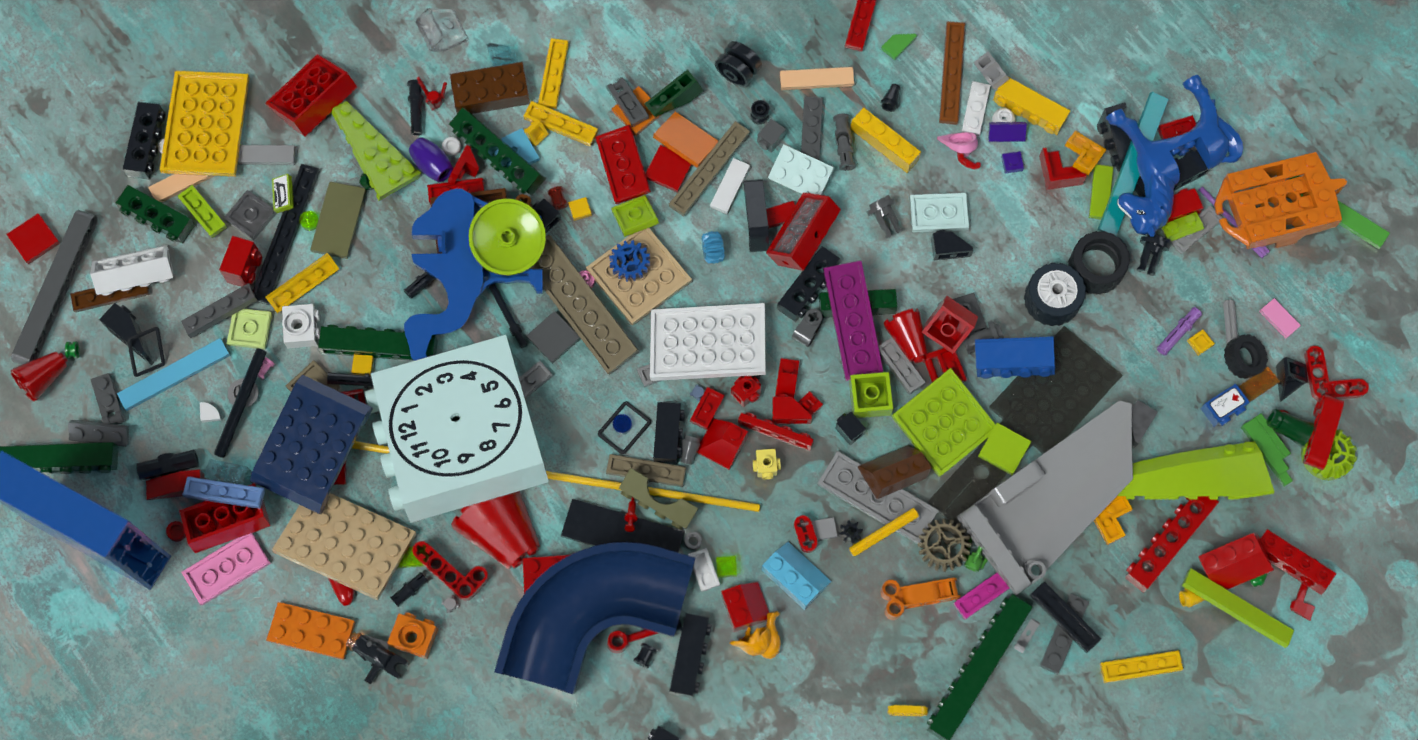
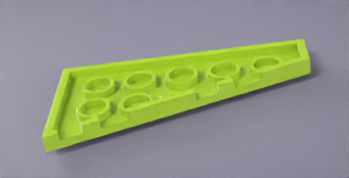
[332,101,421,201]

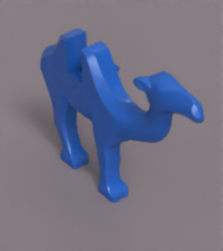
[404,188,543,361]

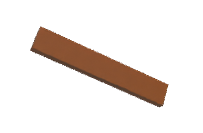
[939,21,965,125]

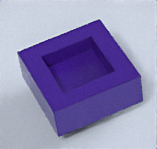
[1001,151,1024,174]

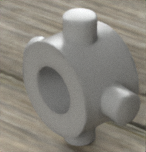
[442,596,459,613]

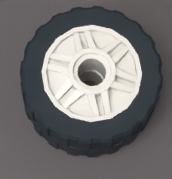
[1024,263,1086,326]

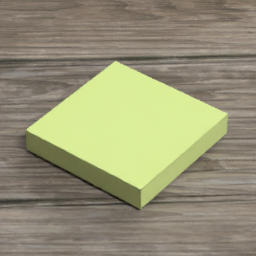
[227,309,272,350]

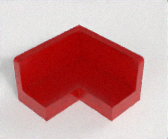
[1039,148,1087,190]

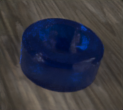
[613,414,632,435]

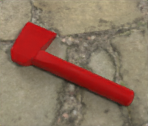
[1290,558,1317,621]

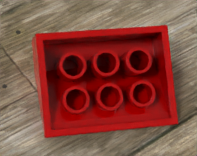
[265,54,357,137]

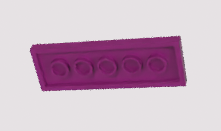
[823,260,883,381]

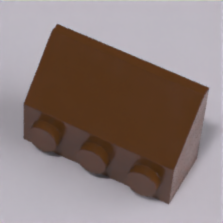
[858,445,932,499]

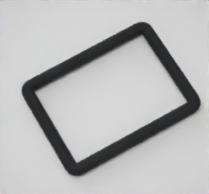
[127,327,165,377]
[598,401,651,455]

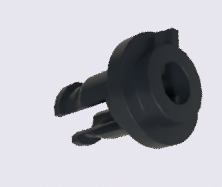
[1137,234,1171,276]

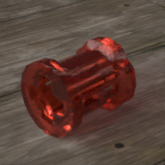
[547,186,569,210]

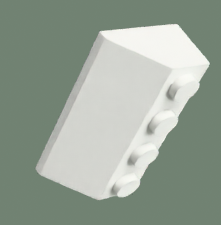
[90,245,173,295]

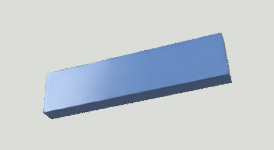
[183,477,265,509]

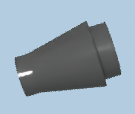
[681,435,701,465]

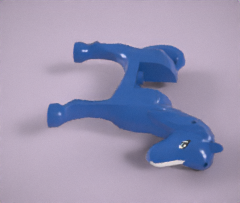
[1105,74,1243,237]

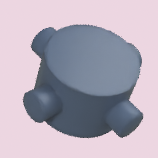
[690,385,705,401]

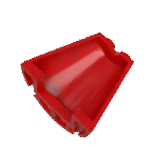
[451,491,540,569]

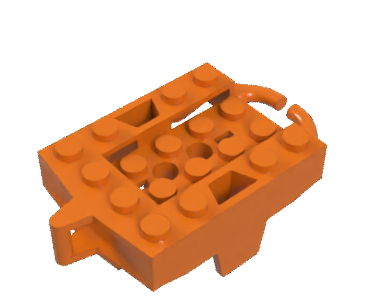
[1214,152,1347,249]

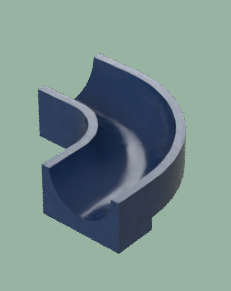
[494,542,696,694]

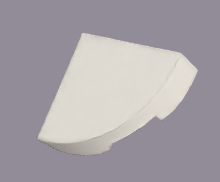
[200,402,221,423]

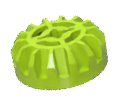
[1301,429,1357,481]

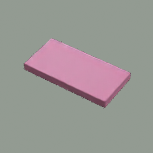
[181,533,271,606]

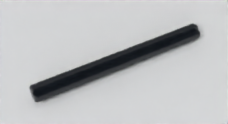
[214,348,267,458]

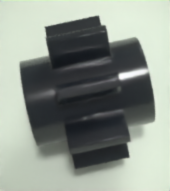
[838,520,863,546]

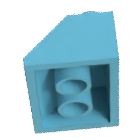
[761,542,832,610]

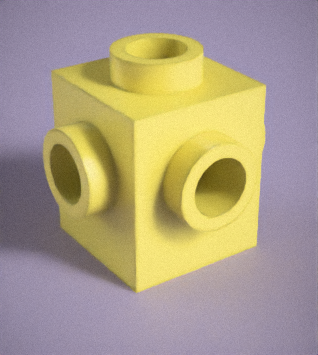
[752,449,781,480]

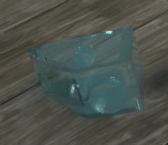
[486,43,518,67]

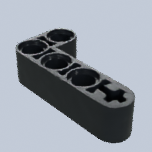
[744,179,769,252]

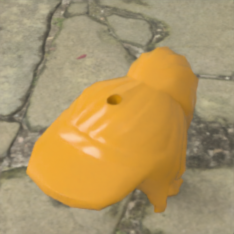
[729,611,781,659]

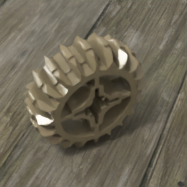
[918,518,971,572]

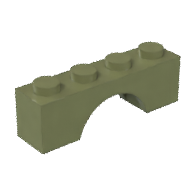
[619,468,699,530]

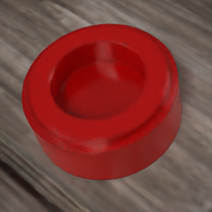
[166,521,186,542]

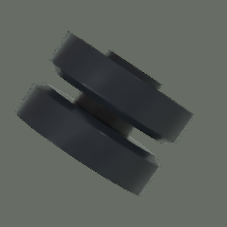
[715,41,762,88]

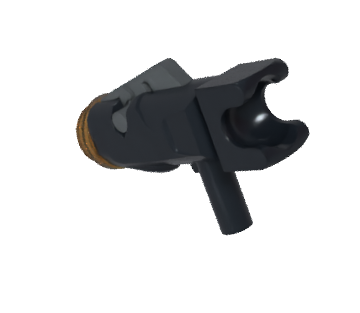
[346,632,409,684]

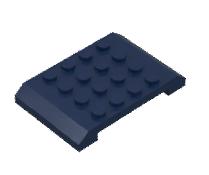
[250,375,373,514]

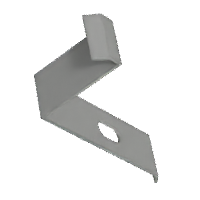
[1014,618,1040,653]

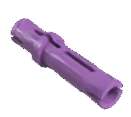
[1157,307,1202,356]

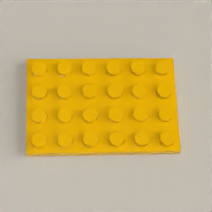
[160,71,250,177]

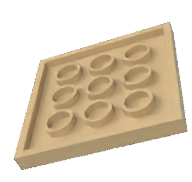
[586,228,692,326]

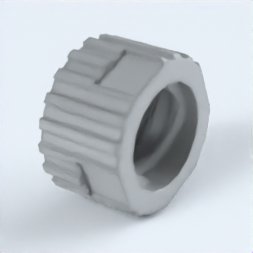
[684,531,702,551]

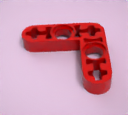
[1304,346,1369,401]

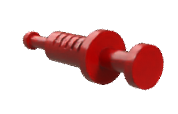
[624,497,637,532]

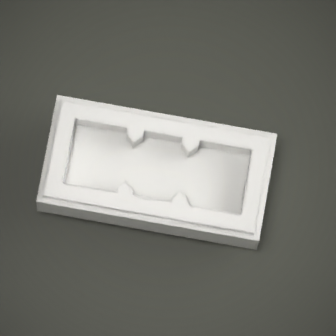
[688,548,720,592]

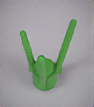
[964,537,988,572]

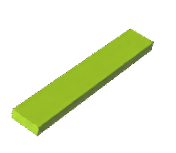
[1182,568,1294,648]

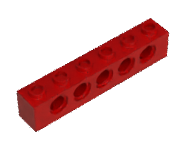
[1125,496,1219,593]

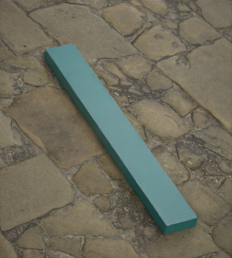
[1097,92,1169,236]

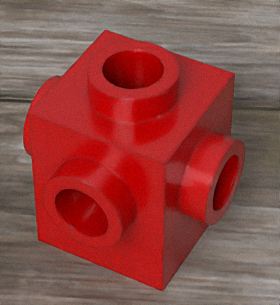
[731,376,761,408]

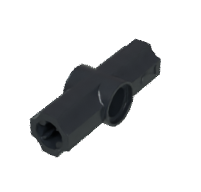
[136,450,199,481]

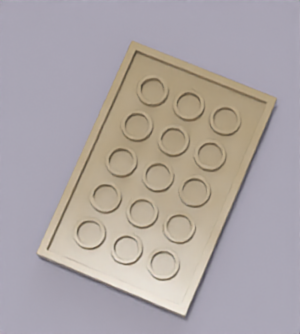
[272,493,416,600]

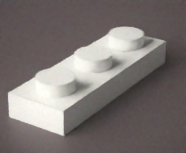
[961,81,990,137]

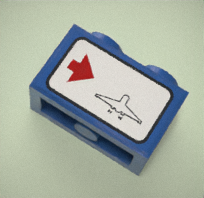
[1200,384,1250,427]

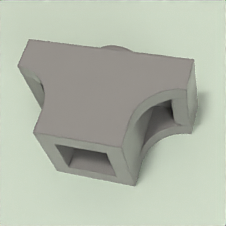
[973,52,1009,90]

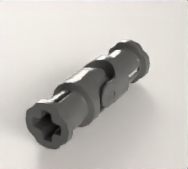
[833,113,856,171]

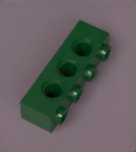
[115,185,195,243]

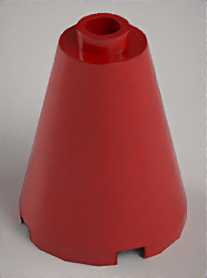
[884,308,927,364]
[10,351,68,402]

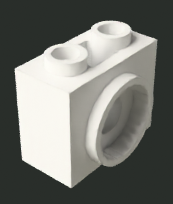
[282,304,320,349]

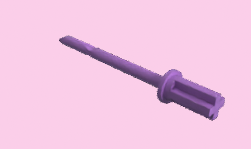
[1199,186,1270,259]

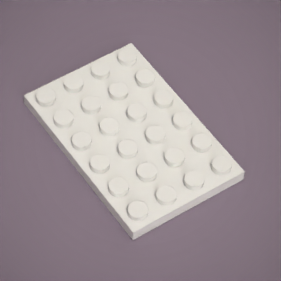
[650,303,766,381]

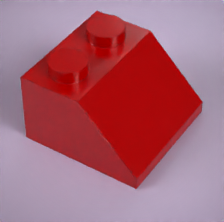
[721,582,769,632]

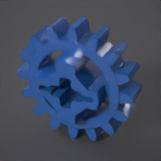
[609,240,650,282]

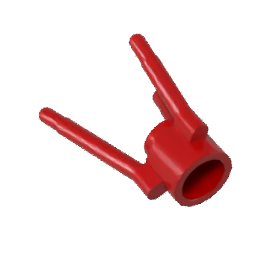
[417,76,447,111]

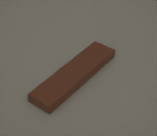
[70,285,150,313]

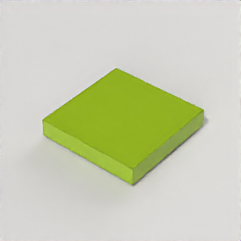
[611,195,659,237]
[978,423,1031,475]

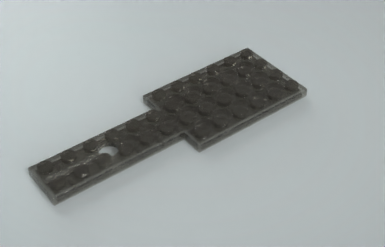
[928,326,1123,526]

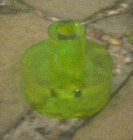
[299,211,319,231]

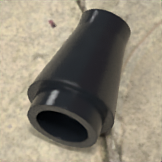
[881,84,901,112]

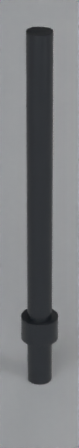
[489,283,527,348]

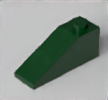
[644,69,704,117]

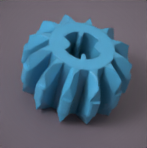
[701,231,725,264]

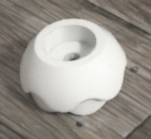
[992,108,1015,122]

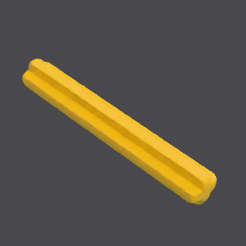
[849,508,919,556]

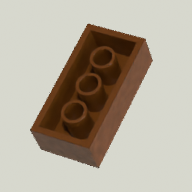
[450,62,530,114]

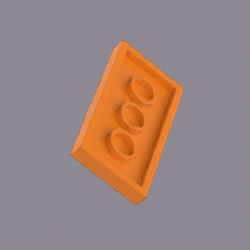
[266,602,355,660]

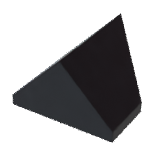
[1276,357,1308,402]

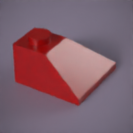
[697,419,748,470]

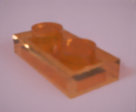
[1238,367,1280,402]

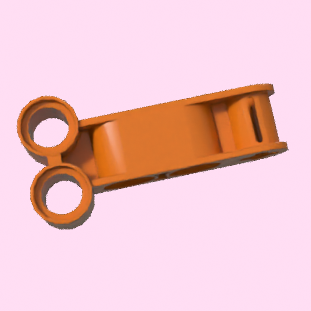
[880,578,961,620]

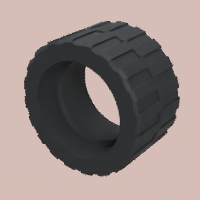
[1068,231,1130,295]

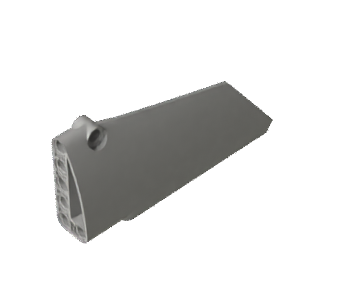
[957,400,1133,595]

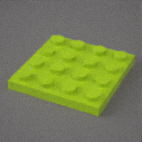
[891,368,995,477]

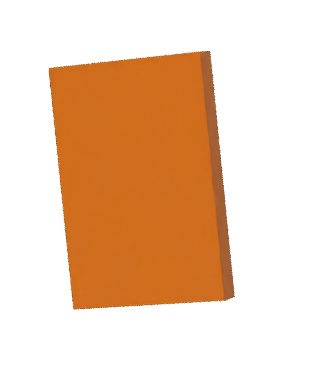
[653,111,719,168]

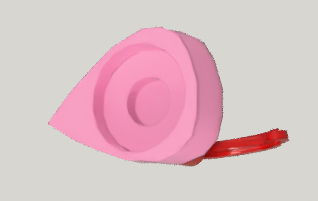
[937,132,981,169]

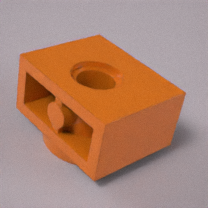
[387,612,439,659]

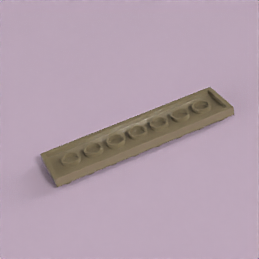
[530,234,639,375]

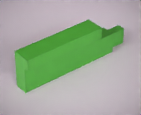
[1241,414,1293,487]

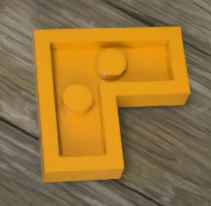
[1065,131,1107,176]
[1094,496,1133,545]

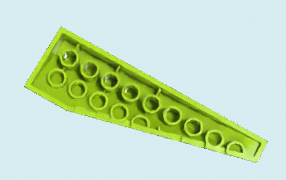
[1117,441,1274,499]

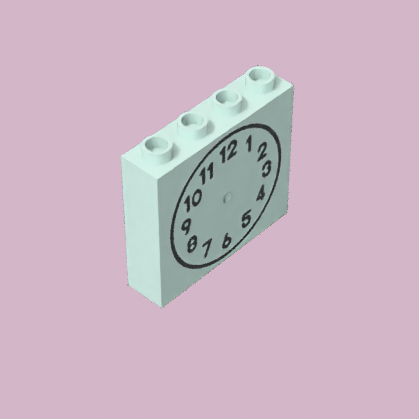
[365,335,549,523]

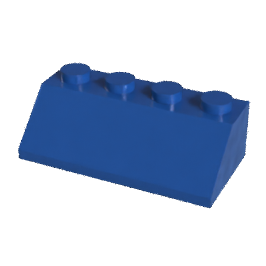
[975,337,1055,379]

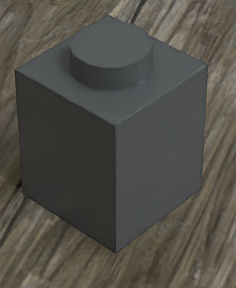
[757,119,786,153]

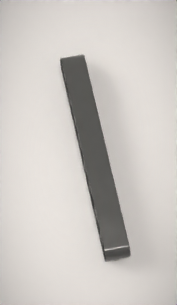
[11,210,98,365]

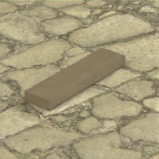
[606,454,686,487]

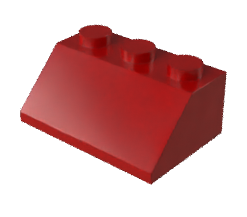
[1198,533,1274,590]

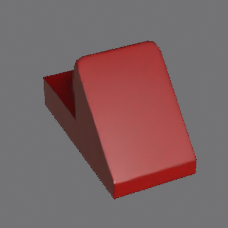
[448,145,479,184]
[775,358,799,398]

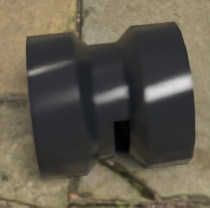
[751,100,769,125]

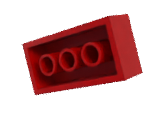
[179,483,271,553]

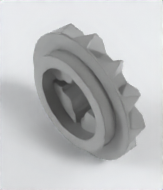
[227,378,259,407]

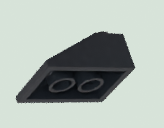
[99,303,154,366]

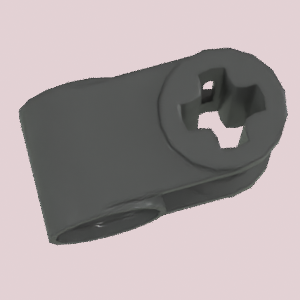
[791,309,822,347]

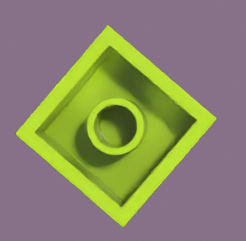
[849,372,893,418]

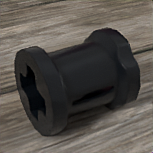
[633,643,658,669]

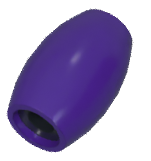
[409,137,453,183]

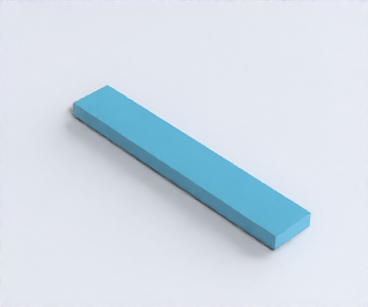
[117,338,230,411]

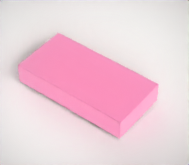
[1259,298,1301,339]

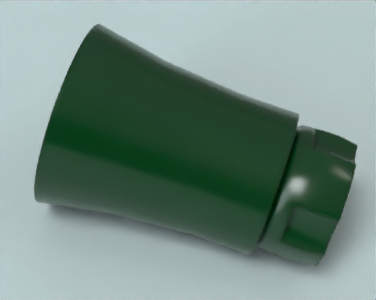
[1266,409,1314,447]

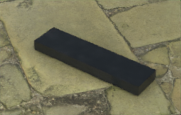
[1029,581,1101,654]

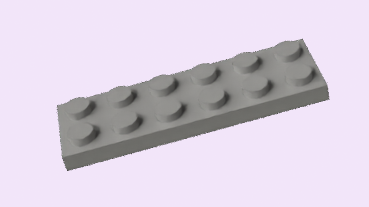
[817,451,939,544]

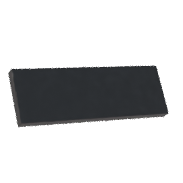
[561,499,685,553]

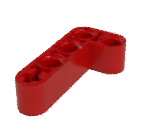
[1303,394,1344,470]
[412,541,488,601]

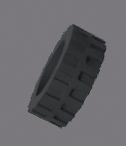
[1224,334,1268,379]

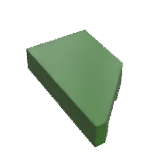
[881,34,917,61]

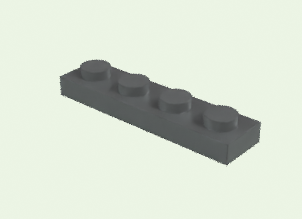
[801,96,823,160]
[181,284,258,338]
[1039,594,1089,675]

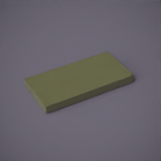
[310,181,366,259]

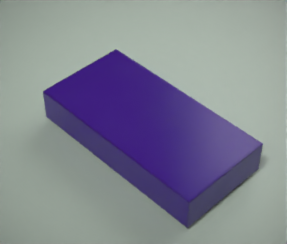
[988,122,1027,142]

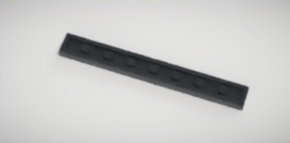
[253,164,320,305]

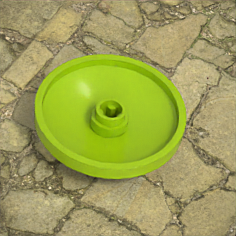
[469,199,546,276]

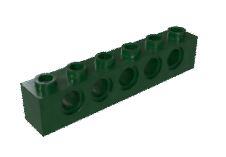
[449,107,546,195]

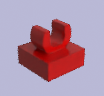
[798,391,823,416]

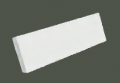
[710,158,750,214]

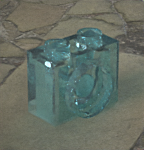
[204,459,252,486]

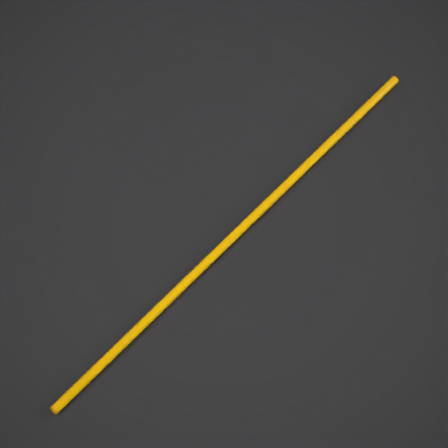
[352,441,760,512]

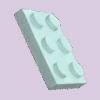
[768,144,834,195]
[909,193,969,233]

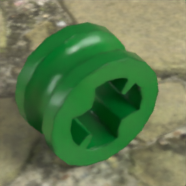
[65,341,80,359]

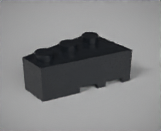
[1097,102,1131,172]

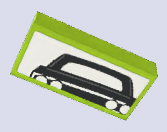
[272,174,293,213]

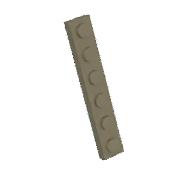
[669,121,750,217]

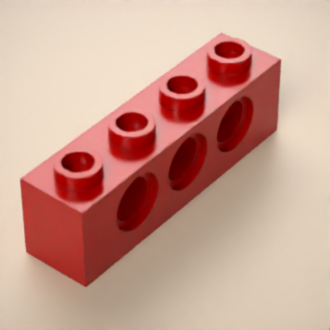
[1260,529,1337,595]

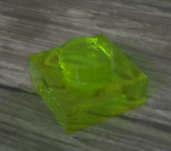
[716,556,737,578]

